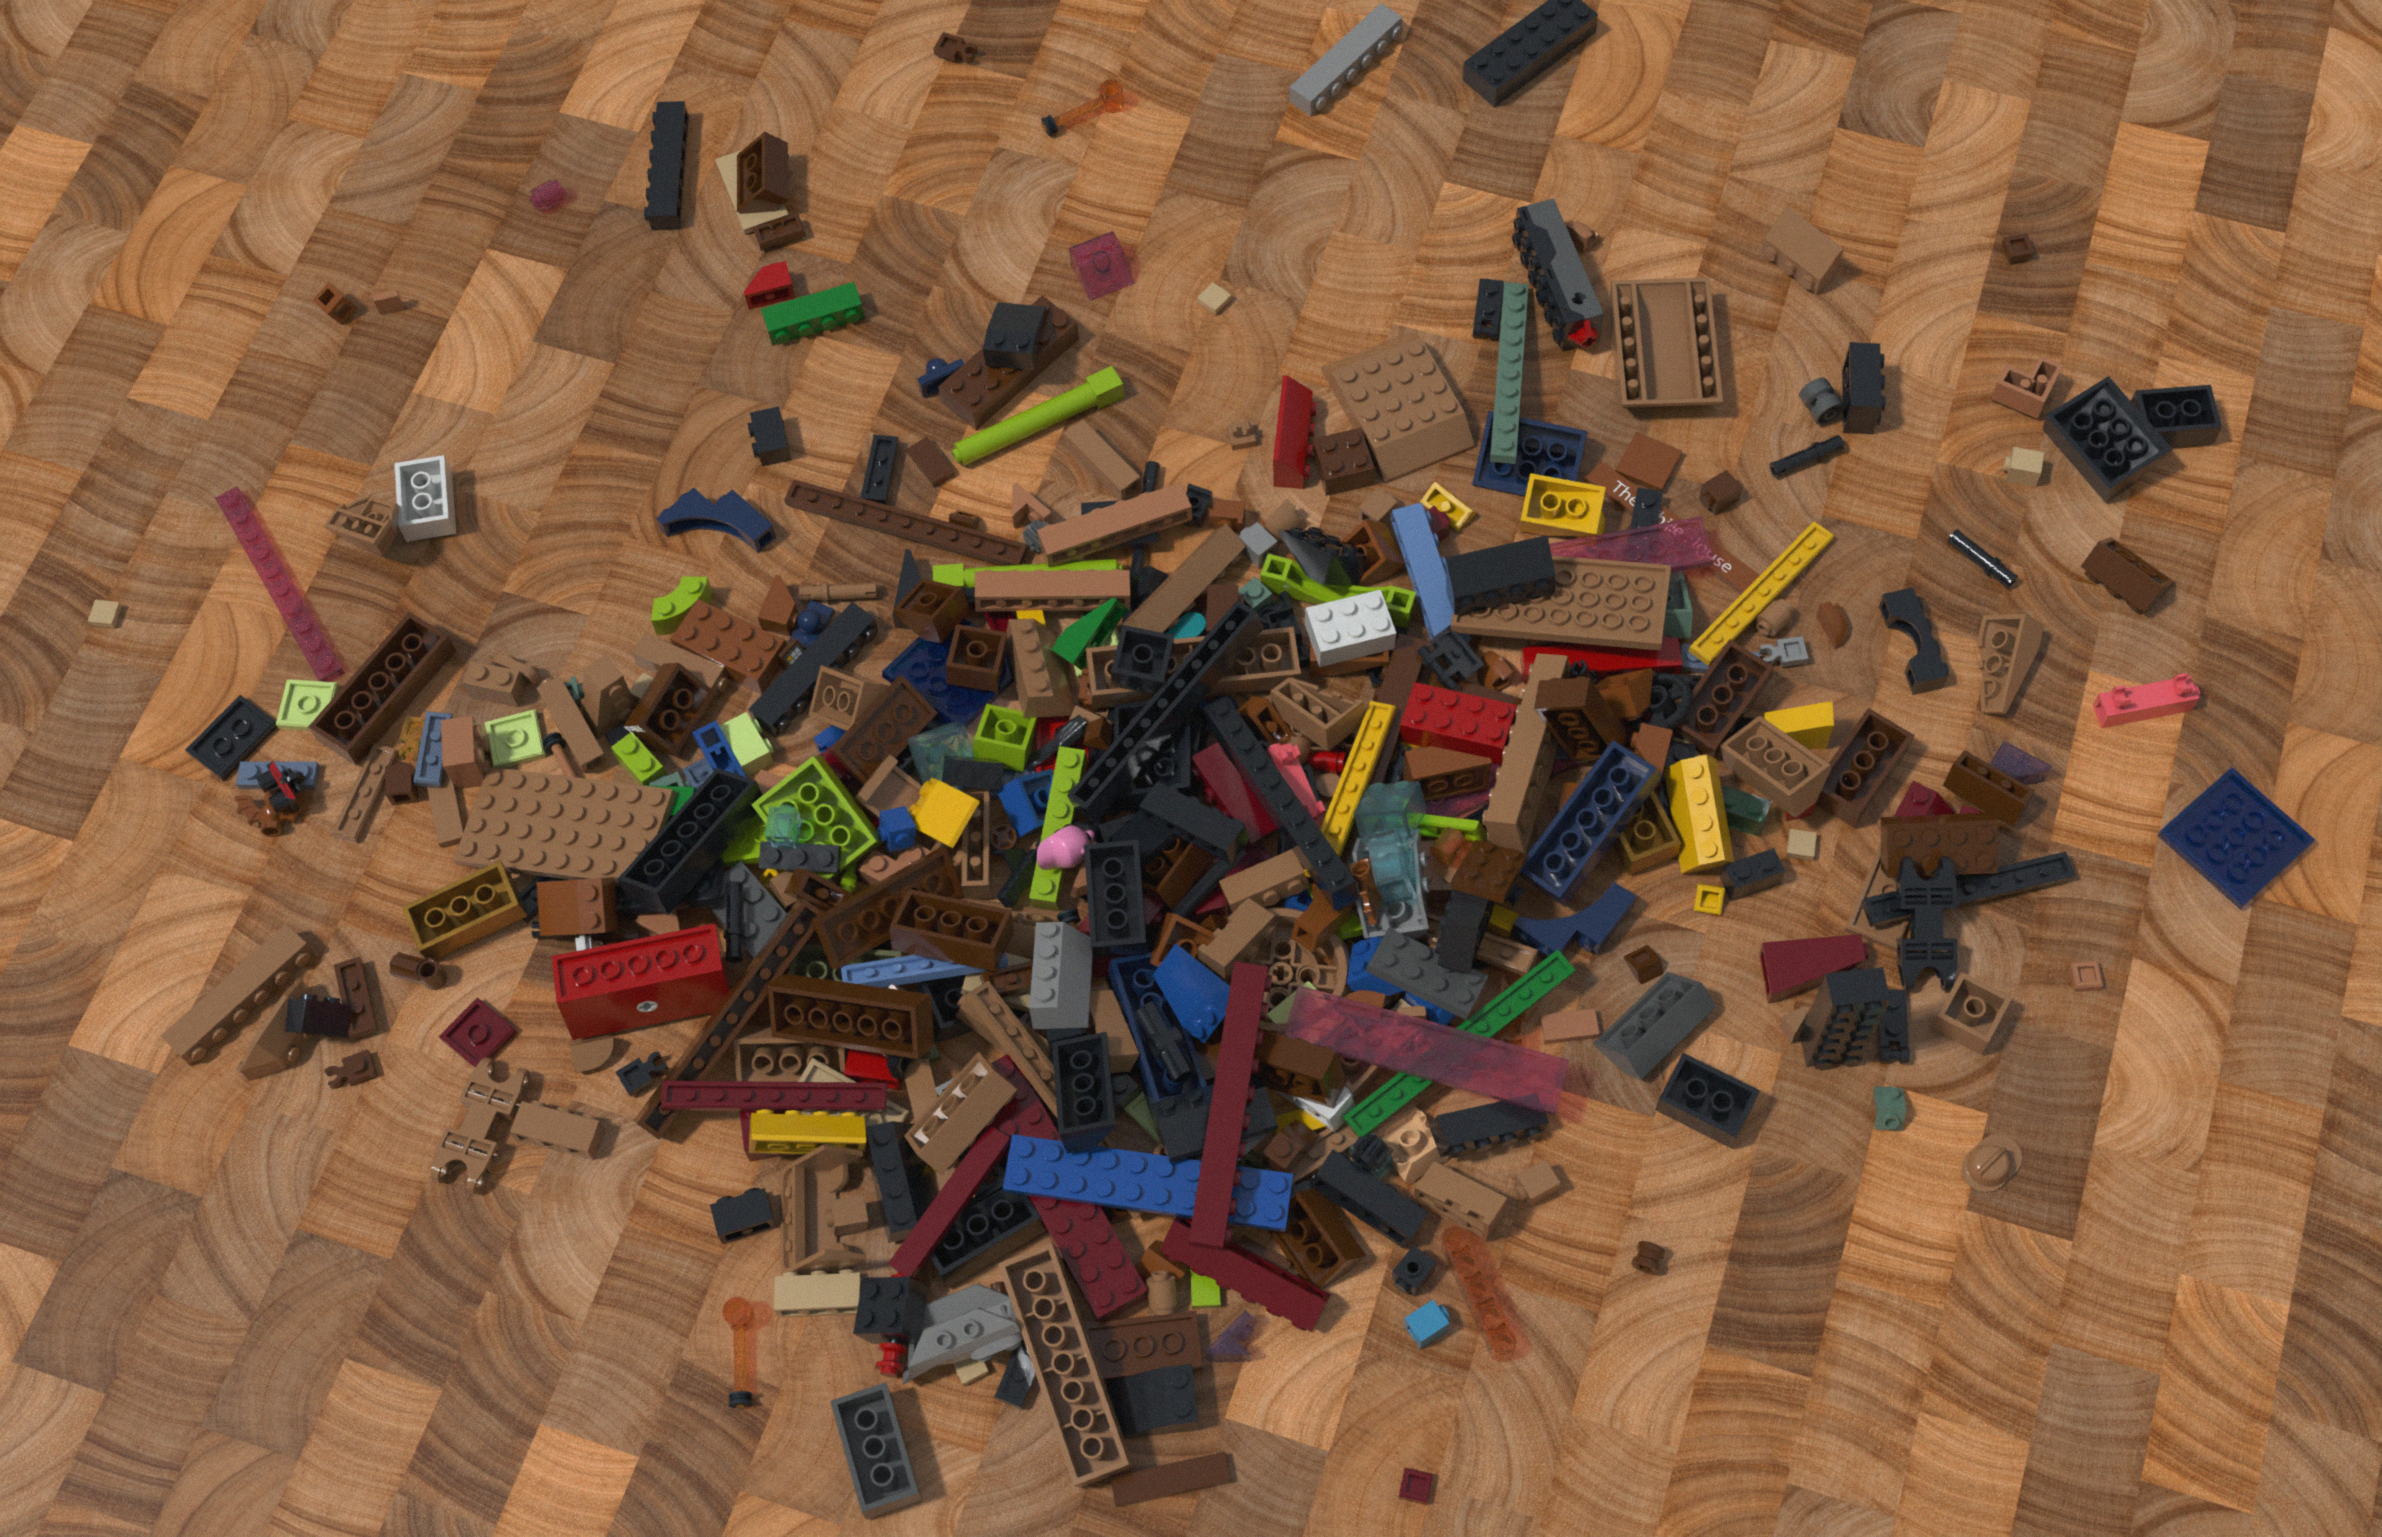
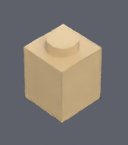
[2002,447,2044,487]

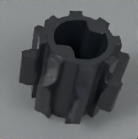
[1352,1133,1389,1171]

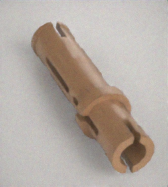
[799,582,877,603]

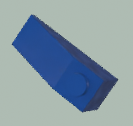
[691,721,747,778]

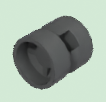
[1799,377,1845,425]

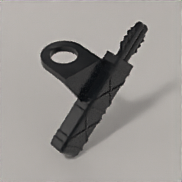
[990,838,1041,908]

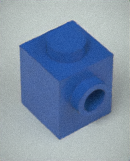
[878,806,916,852]

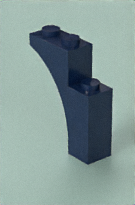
[656,488,776,553]
[1512,882,1637,960]

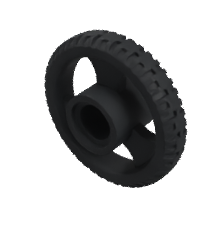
[1630,673,1693,731]

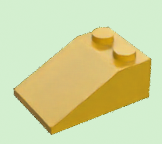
[1520,473,1606,536]
[908,777,980,848]

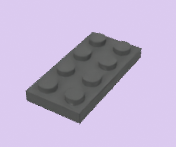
[1366,928,1488,1020]

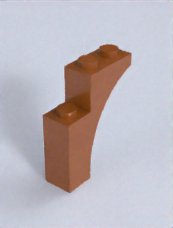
[1291,860,1355,953]

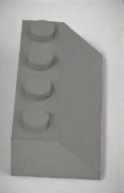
[1029,922,1093,1029]

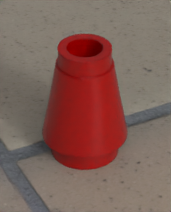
[1308,749,1348,775]

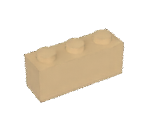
[774,1269,863,1318]

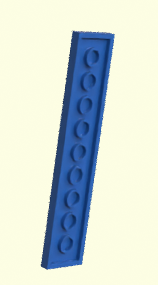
[1003,1134,1293,1232]

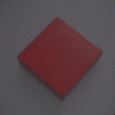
[1398,1468,1433,1505]

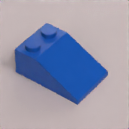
[1153,944,1230,1043]

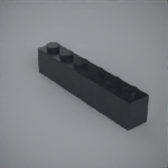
[644,101,689,230]
[748,602,878,738]

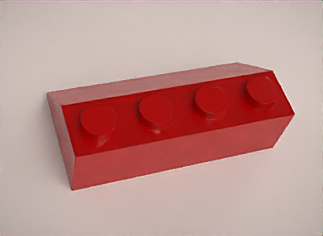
[1273,375,1317,489]

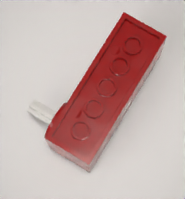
[551,923,732,1040]

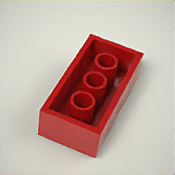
[1400,682,1517,765]

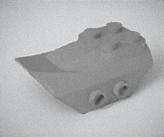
[1349,826,1430,939]
[903,1283,1023,1385]

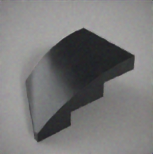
[1258,591,1309,668]

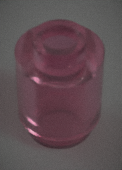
[529,179,566,211]

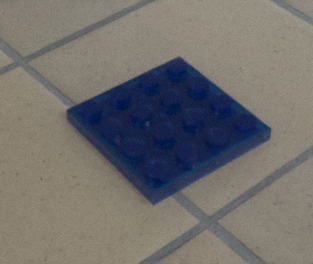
[882,618,1014,732]
[2157,767,2315,909]

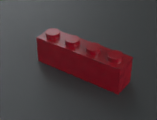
[1191,742,1277,851]

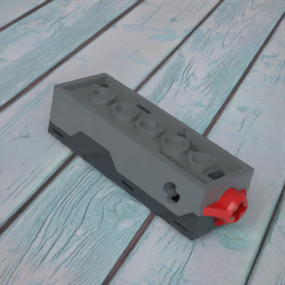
[1512,198,1604,352]

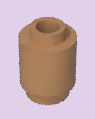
[1755,599,1794,636]
[1146,1270,1178,1315]

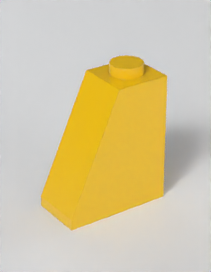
[1763,702,1834,749]

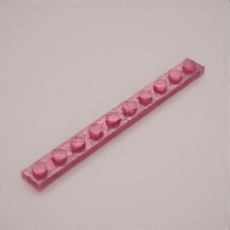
[215,486,345,682]

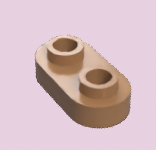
[491,653,540,687]

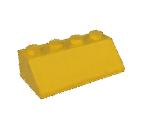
[1664,754,1734,874]
[749,1109,866,1155]

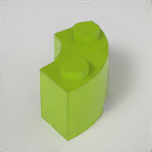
[651,576,713,635]

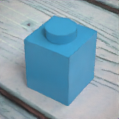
[1404,1300,1451,1349]

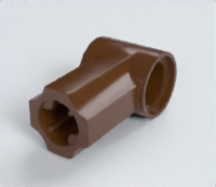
[389,952,447,990]

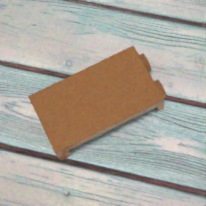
[853,755,946,852]

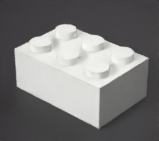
[394,455,456,542]
[1305,590,1396,667]

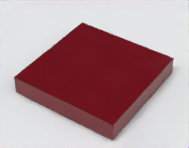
[439,997,517,1068]

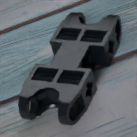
[1896,856,1958,991]

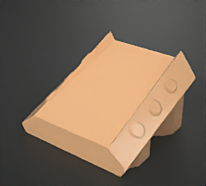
[1373,1106,1450,1184]

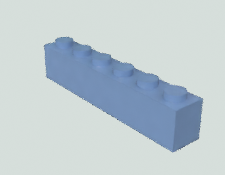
[1390,502,1471,658]

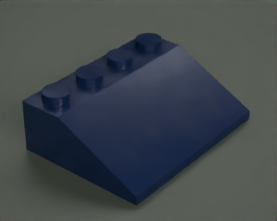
[1472,411,1588,496]

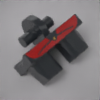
[256,761,305,813]

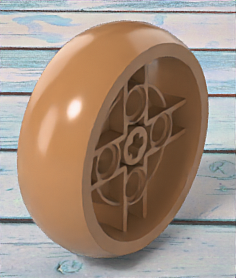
[1222,907,1353,1035]

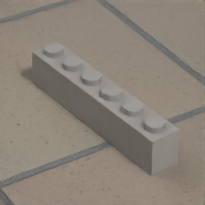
[1289,3,1403,117]

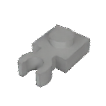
[1759,636,1809,667]

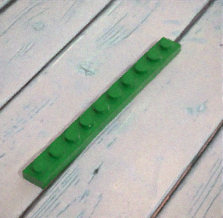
[1343,949,1576,1138]

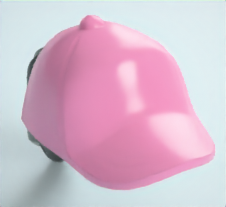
[1037,821,1097,870]

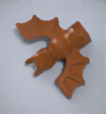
[234,789,312,837]
[1350,858,1382,925]

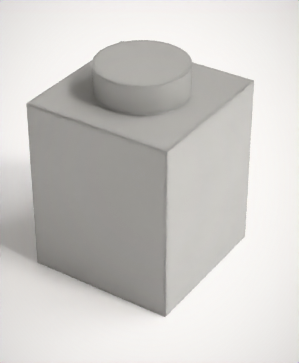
[1238,522,1278,569]

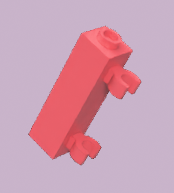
[2093,673,2200,728]
[1266,743,1326,829]

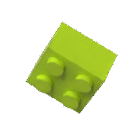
[972,704,1037,772]

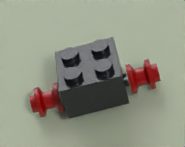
[853,1271,929,1377]

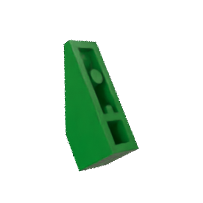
[1051,597,1128,670]

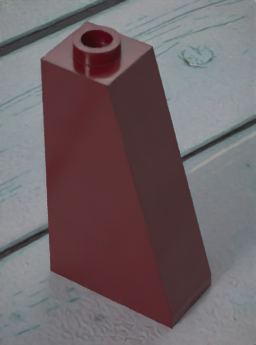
[1759,934,1869,1004]

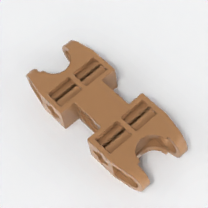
[431,1057,530,1194]

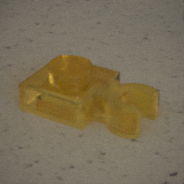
[399,716,425,762]

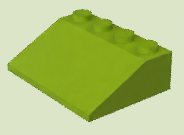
[751,756,883,881]

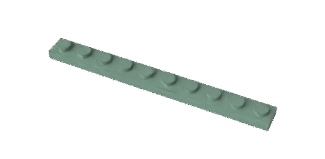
[1490,282,1529,464]

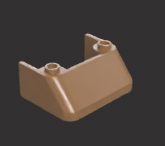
[780,1144,865,1275]

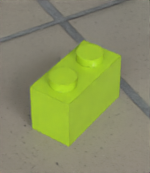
[611,732,667,786]

